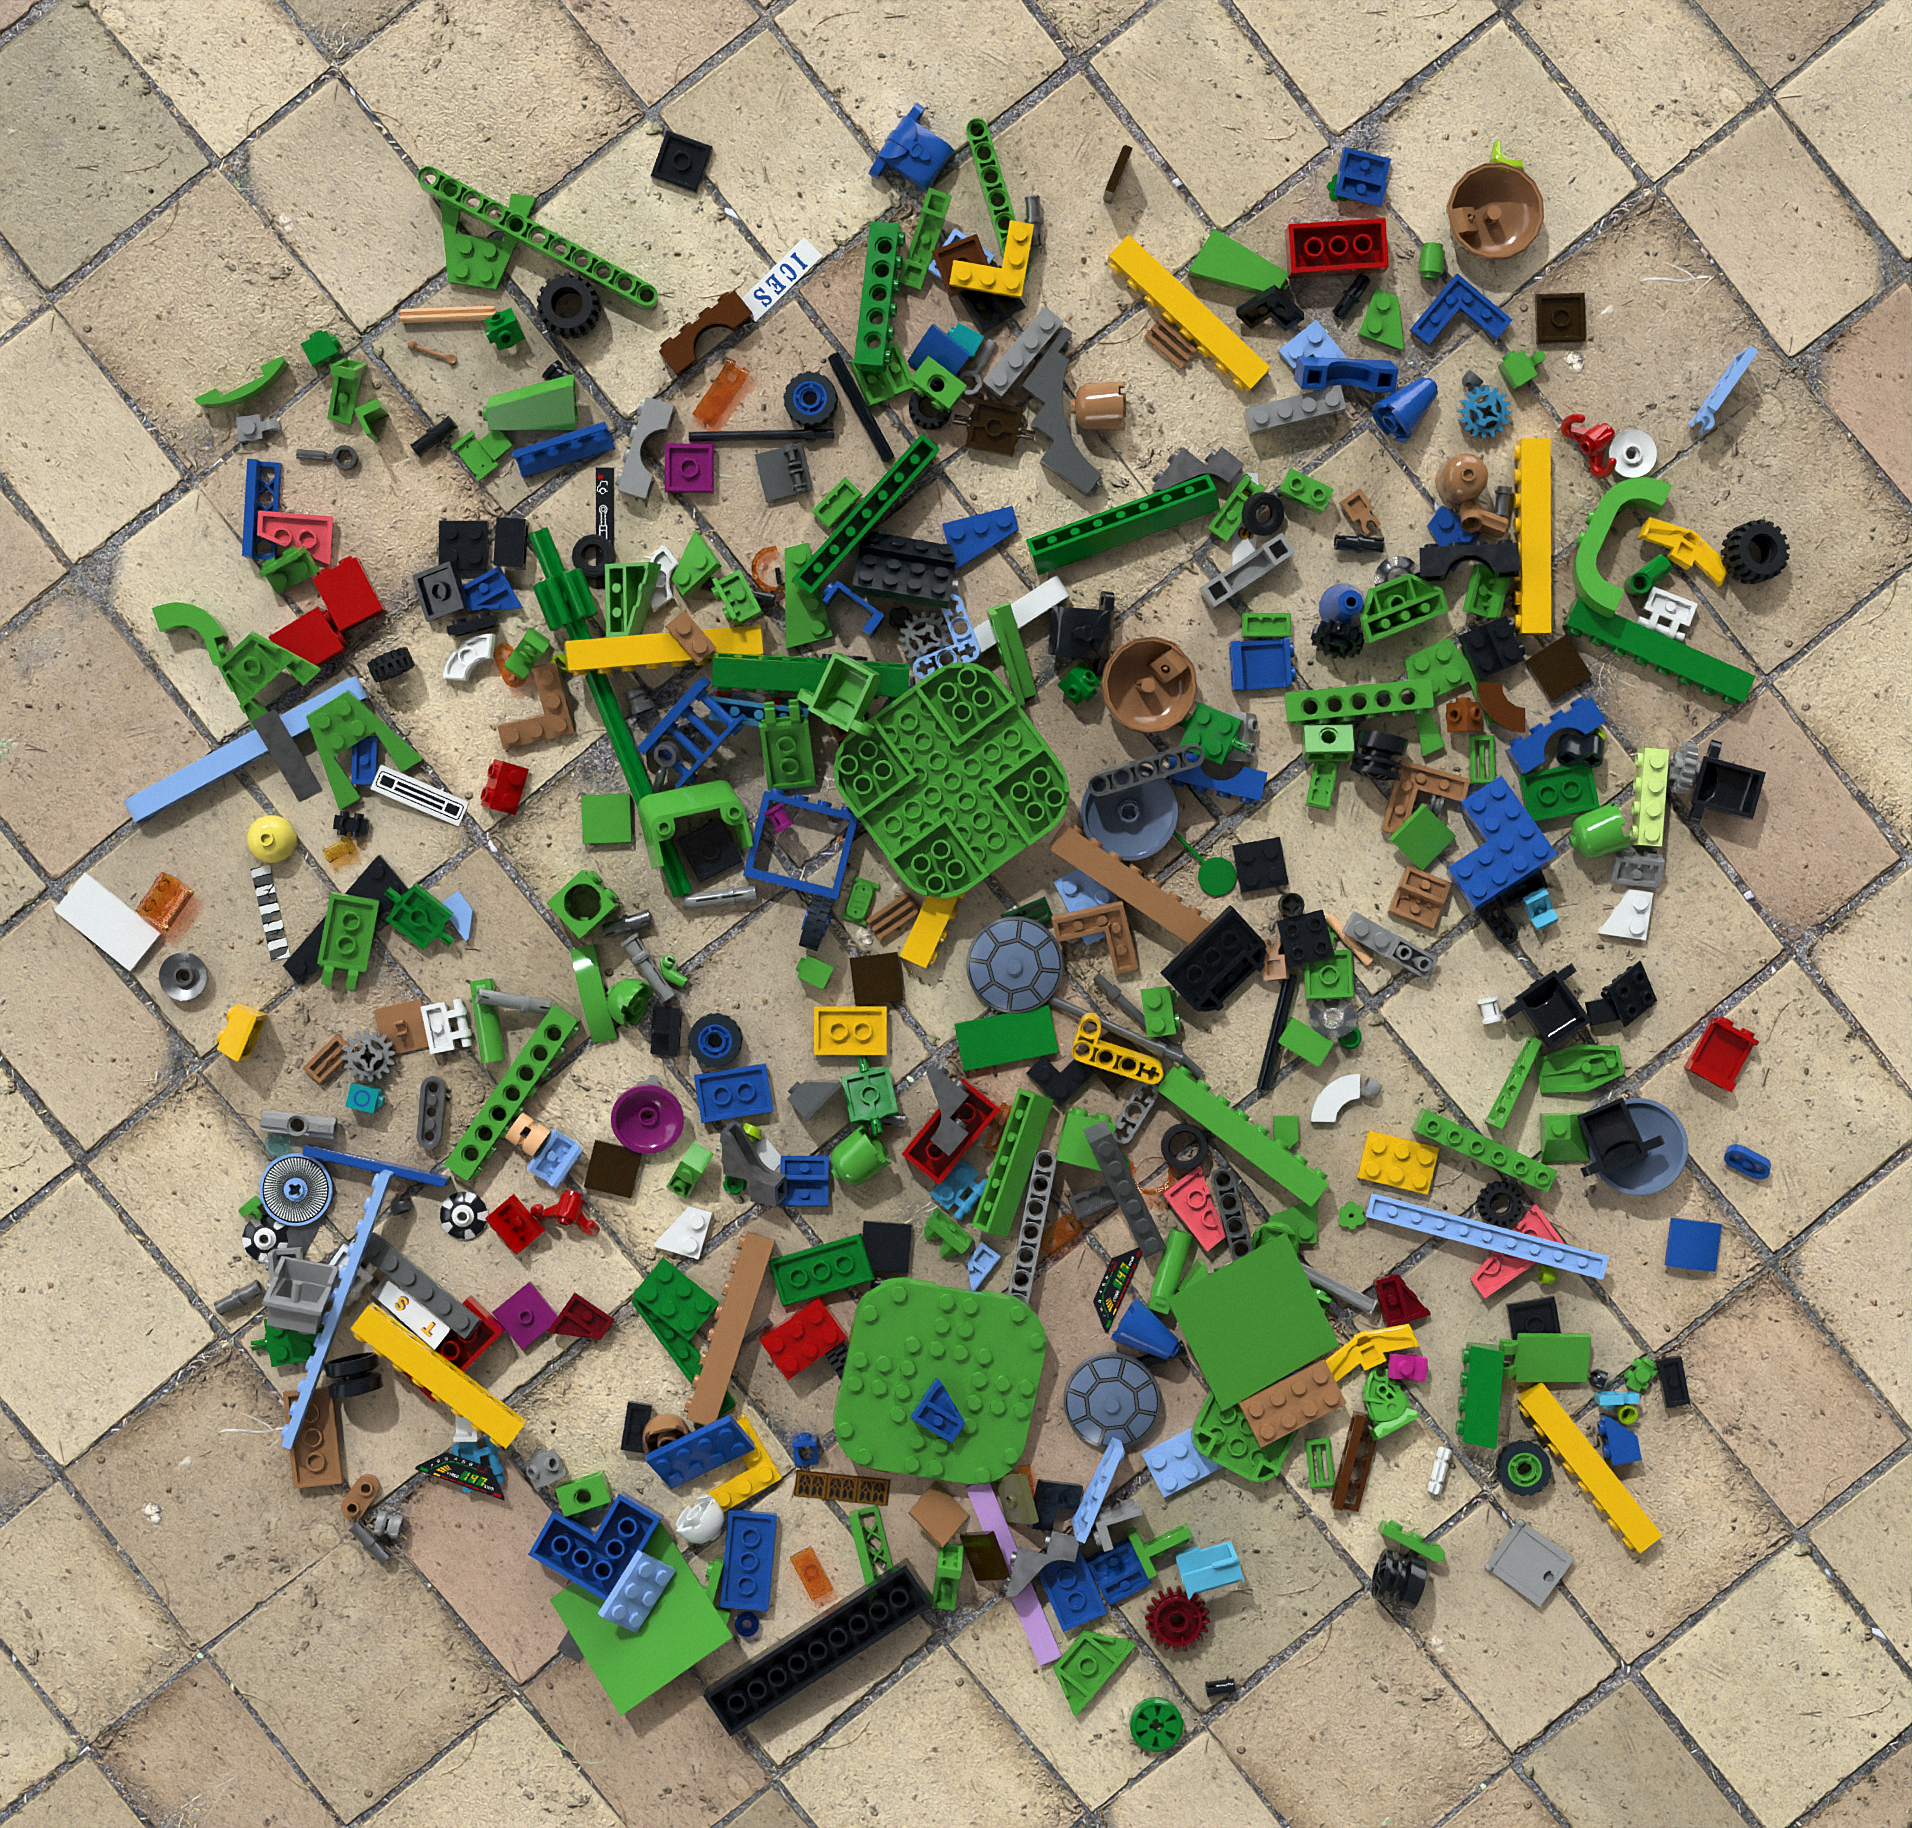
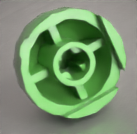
[607,978,653,1028]

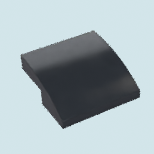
[957,265,1026,335]

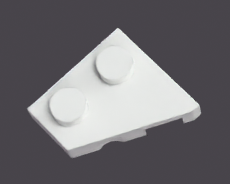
[1598,889,1653,941]
[654,1205,713,1260]

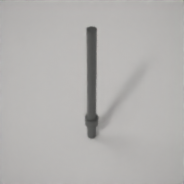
[1092,973,1204,1079]
[1048,995,1184,1063]

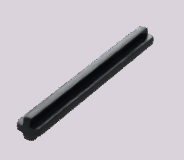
[828,352,894,463]
[1257,974,1297,1091]

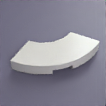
[650,544,679,612]
[443,634,496,681]
[1310,1074,1360,1122]

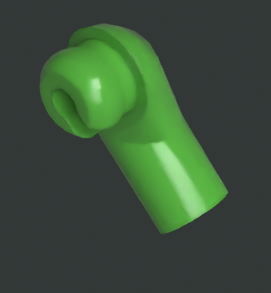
[660,954,688,988]

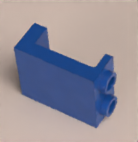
[1229,637,1296,691]

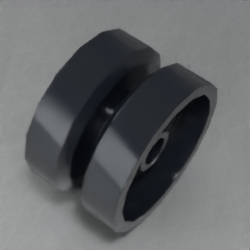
[324,1352,384,1398]

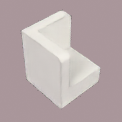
[453,1415,481,1442]

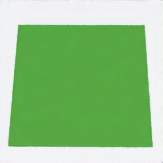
[1167,1232,1339,1411]
[550,1523,733,1716]

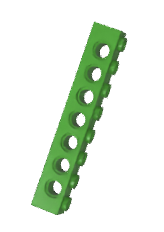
[443,1004,580,1181]

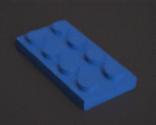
[646,1414,755,1489]
[720,1509,777,1611]

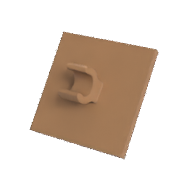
[374,999,429,1054]
[908,1481,969,1548]

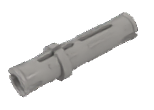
[683,885,758,910]
[475,988,550,1015]

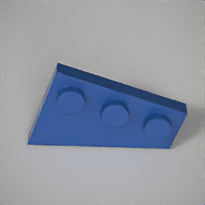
[942,506,1018,571]

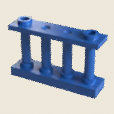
[637,676,747,789]

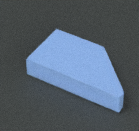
[442,891,474,941]
[967,1241,1001,1291]

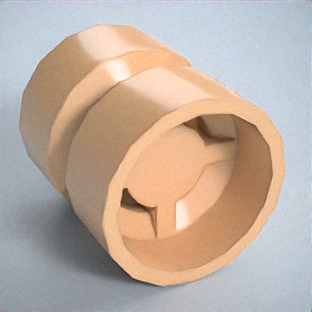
[505,1112,551,1157]

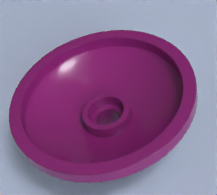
[611,1084,684,1154]

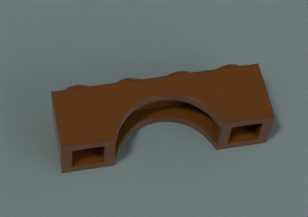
[659,290,754,378]

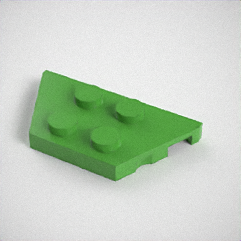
[1053,1629,1136,1716]

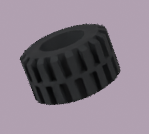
[537,273,601,339]
[1721,519,1790,585]

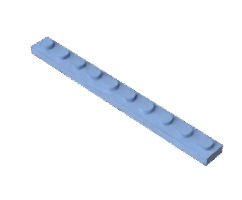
[1365,1193,1609,1280]

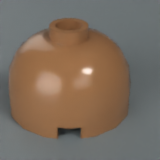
[643,1413,690,1454]

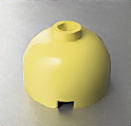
[247,815,297,863]

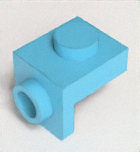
[1523,888,1559,931]

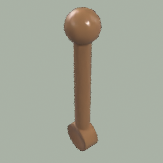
[408,341,457,365]

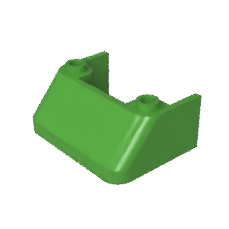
[638,780,753,869]

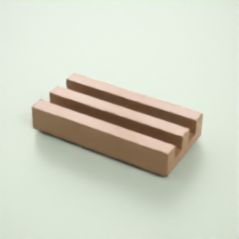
[1144,318,1197,369]
[866,893,919,940]
[303,1033,355,1085]

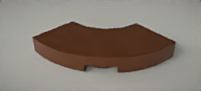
[1476,683,1525,733]

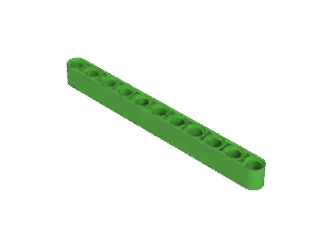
[417,166,658,310]

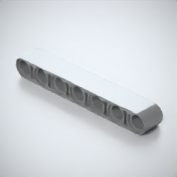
[1007,1149,1056,1304]

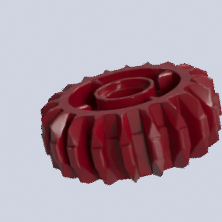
[1144,1586,1210,1652]

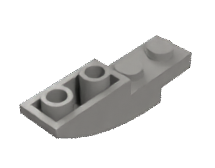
[1342,911,1438,980]

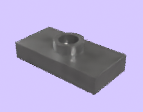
[1067,1181,1118,1221]

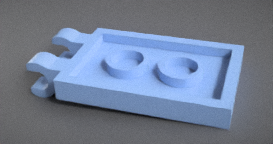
[1688,346,1758,435]

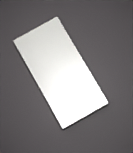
[54,873,162,971]

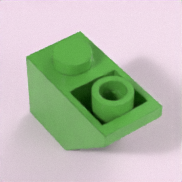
[666,1141,714,1199]

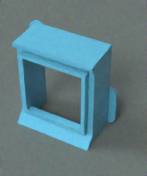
[1175,1541,1245,1600]

